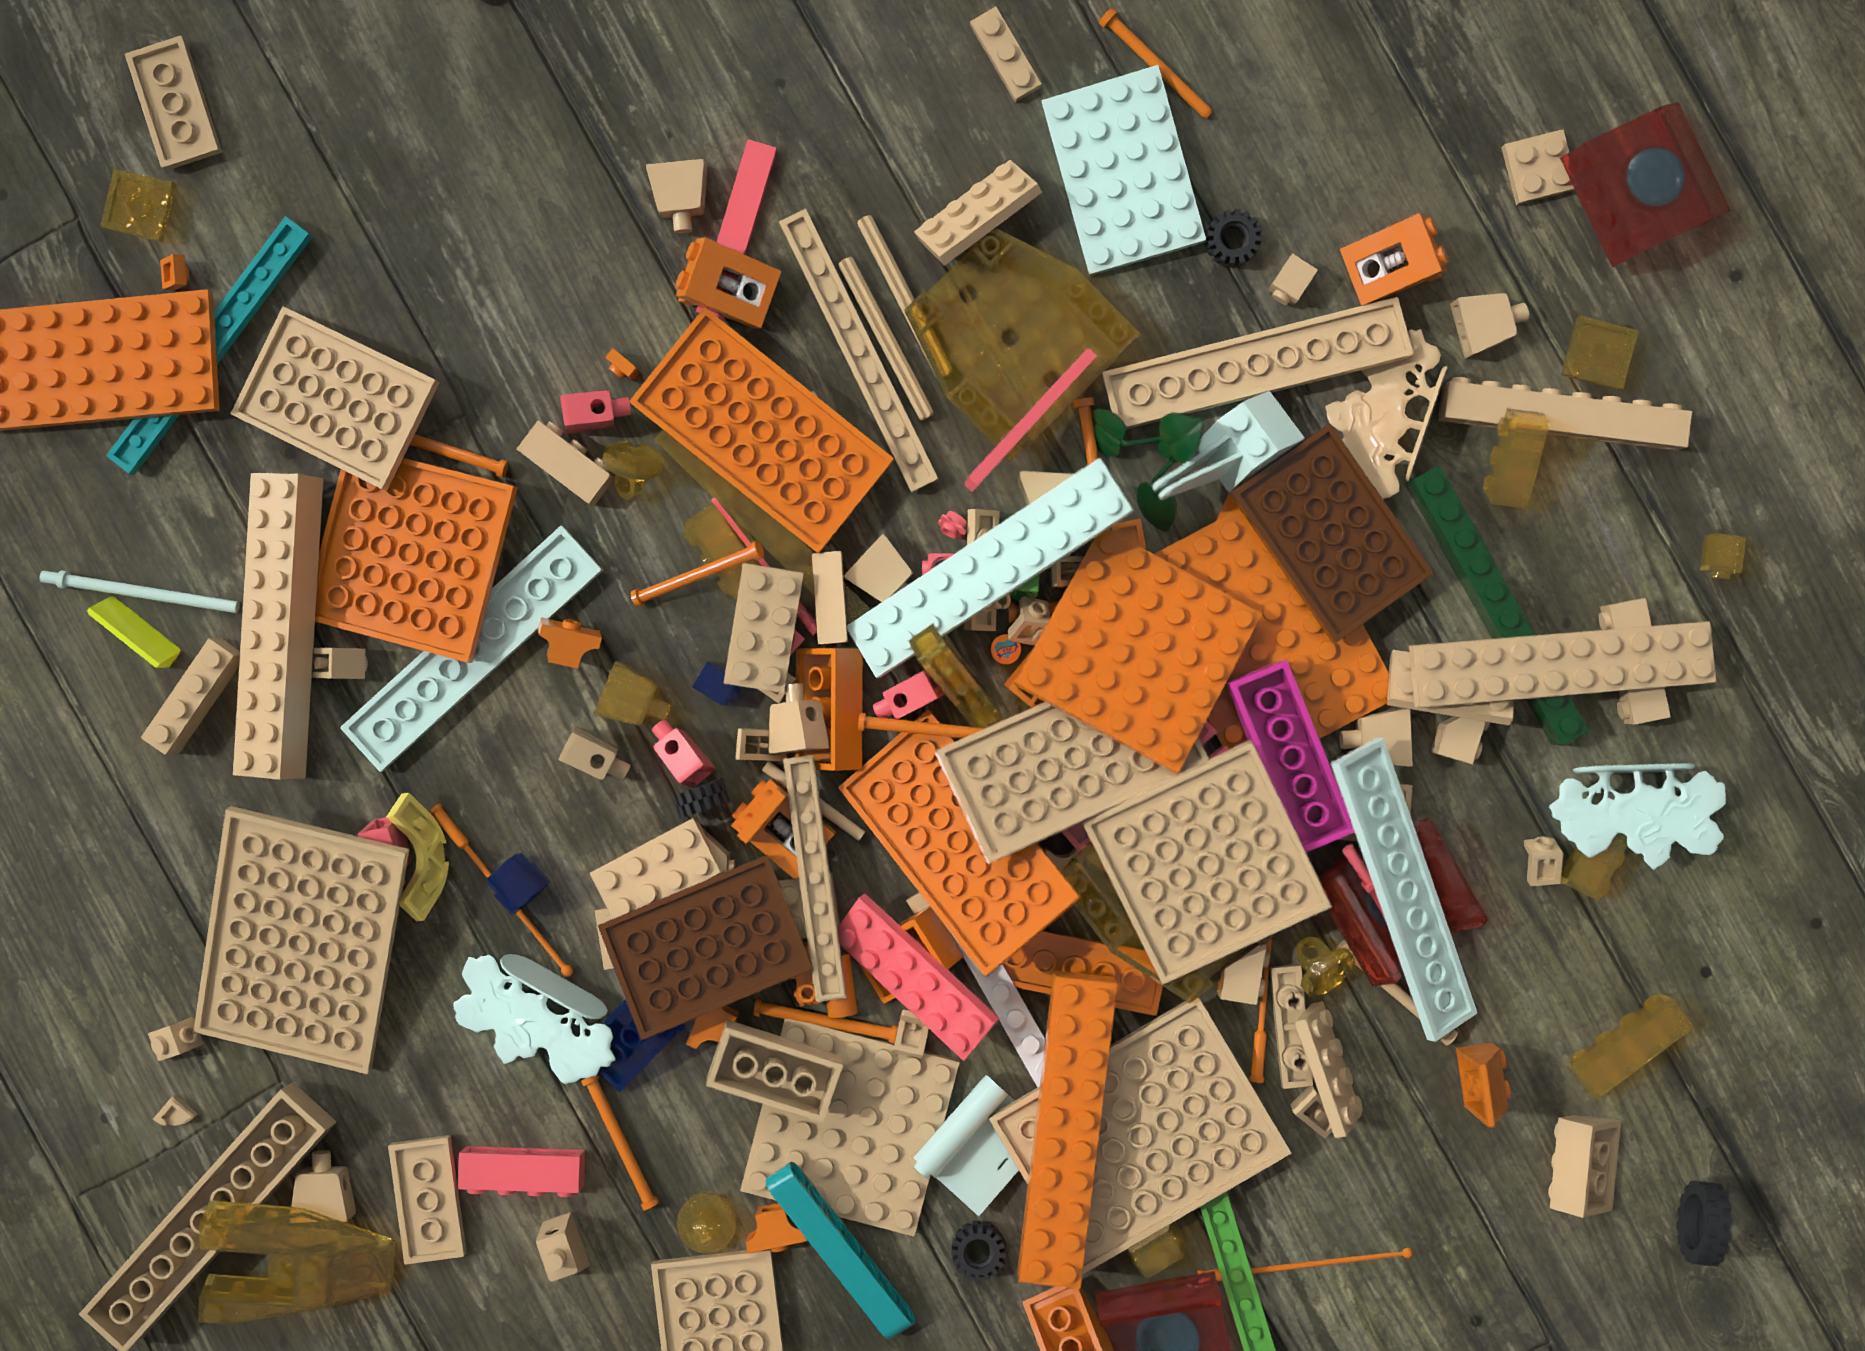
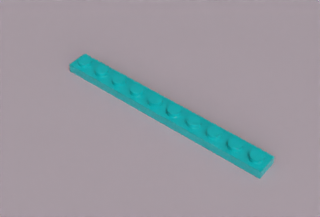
[106,216,313,475]

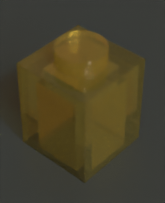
[1700,533,1746,579]

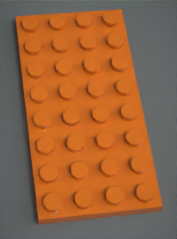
[0,289,220,431]
[629,307,894,554]
[838,709,1082,977]

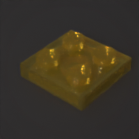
[100,169,176,243]
[1561,315,1639,390]

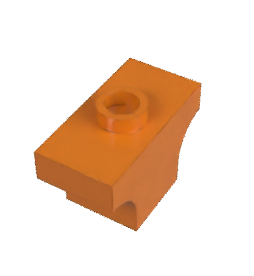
[538,617,602,669]
[686,1005,740,1049]
[746,1203,807,1254]

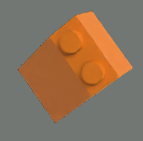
[858,906,964,1004]
[1456,1042,1511,1127]
[1022,1286,1114,1351]

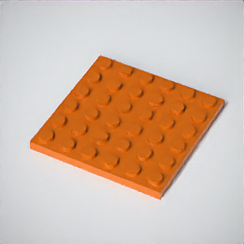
[315,458,518,663]
[1014,529,1262,774]

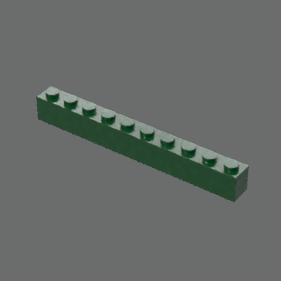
[1405,465,1589,746]

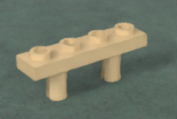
[964,509,1011,631]
[1269,964,1313,1089]

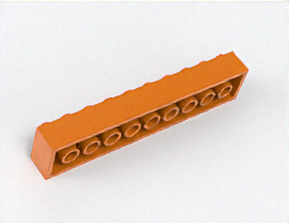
[1017,970,1117,1289]

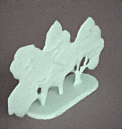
[1549,764,1726,870]
[453,954,616,1084]

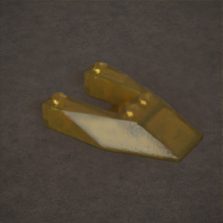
[198,1201,395,1325]

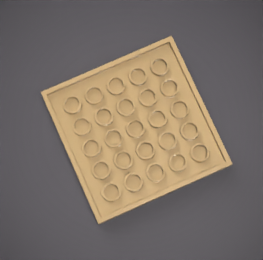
[1082,740,1331,984]
[740,1018,960,1236]

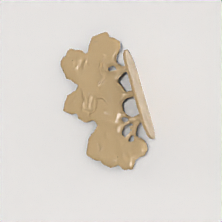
[1325,329,1448,500]

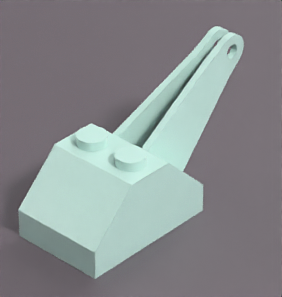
[1152,391,1305,500]

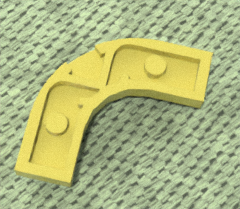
[387,793,449,921]

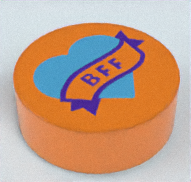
[991,634,1021,664]

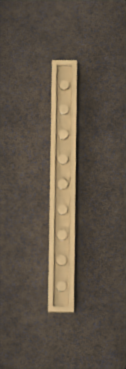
[779,208,938,493]

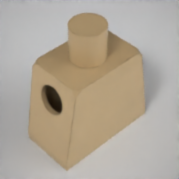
[646,159,707,233]
[1450,293,1529,359]
[844,534,913,602]
[768,684,829,754]
[1340,708,1413,767]
[558,727,631,781]
[289,1150,356,1223]
[536,1212,590,1282]

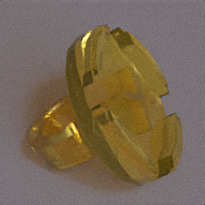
[602,441,663,500]
[1296,937,1355,997]
[677,1191,738,1254]

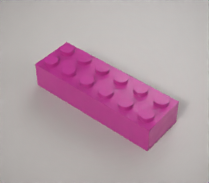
[1225,660,1355,852]

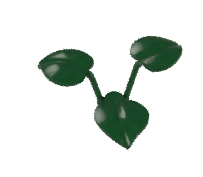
[1091,408,1205,531]

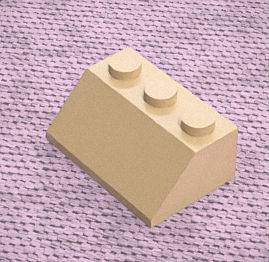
[1548,1115,1621,1218]

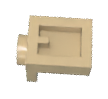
[1008,596,1050,646]
[1524,836,1563,886]

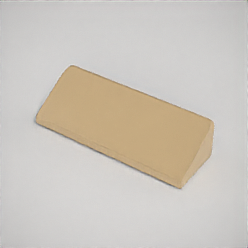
[812,551,848,644]

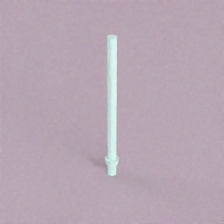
[40,570,240,613]

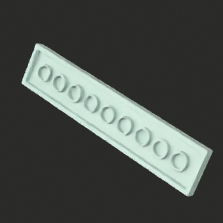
[847,458,1134,678]
[340,525,603,772]
[1331,738,1477,1042]

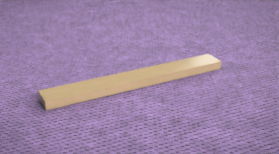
[783,755,847,1002]

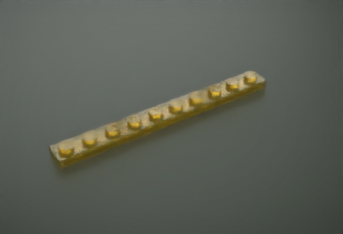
[654,430,871,625]

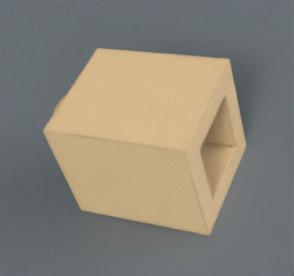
[1268,253,1318,306]

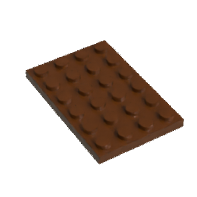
[1229,423,1433,643]
[598,855,814,1040]

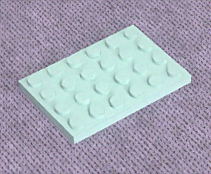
[1041,65,1206,276]

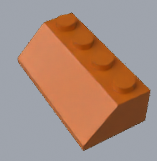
[795,648,863,771]

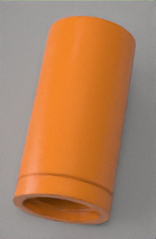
[826,952,858,1018]

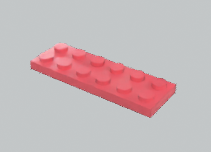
[837,894,1000,1061]

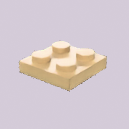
[1501,129,1578,205]

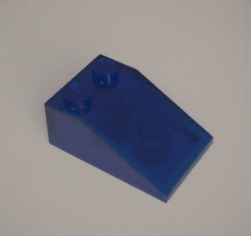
[599,999,685,1093]

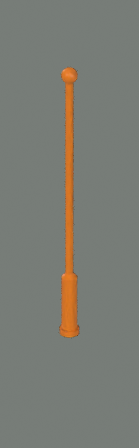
[429,803,573,977]
[1249,935,1272,1083]
[1197,1248,1413,1286]

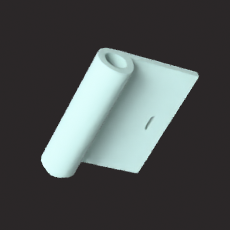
[913,1075,1019,1216]

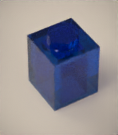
[692,661,742,706]

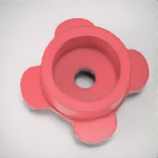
[938,511,968,539]

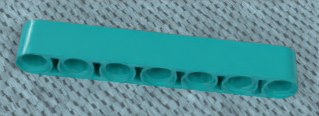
[766,1161,915,1340]

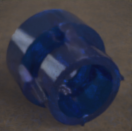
[486,853,551,916]

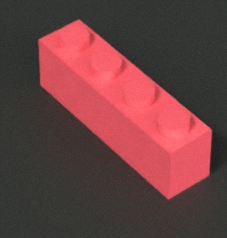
[458,1146,585,1197]

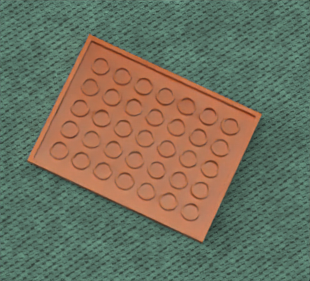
[1154,509,1389,750]

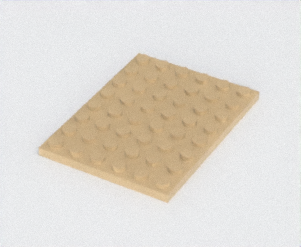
[193,806,409,1074]
[989,995,1292,1275]

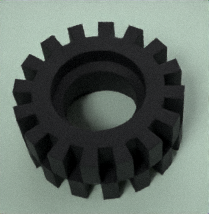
[1205,209,1262,268]
[671,778,731,819]
[951,1220,1006,1281]

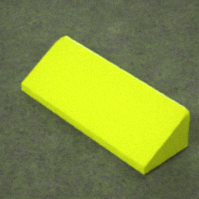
[87,596,181,668]

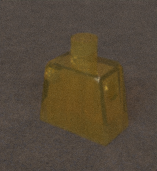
[593,661,671,726]
[1125,1221,1186,1278]

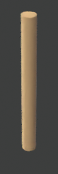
[762,761,865,841]

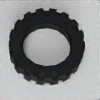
[1676,1180,1733,1267]

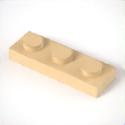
[970,6,1041,102]

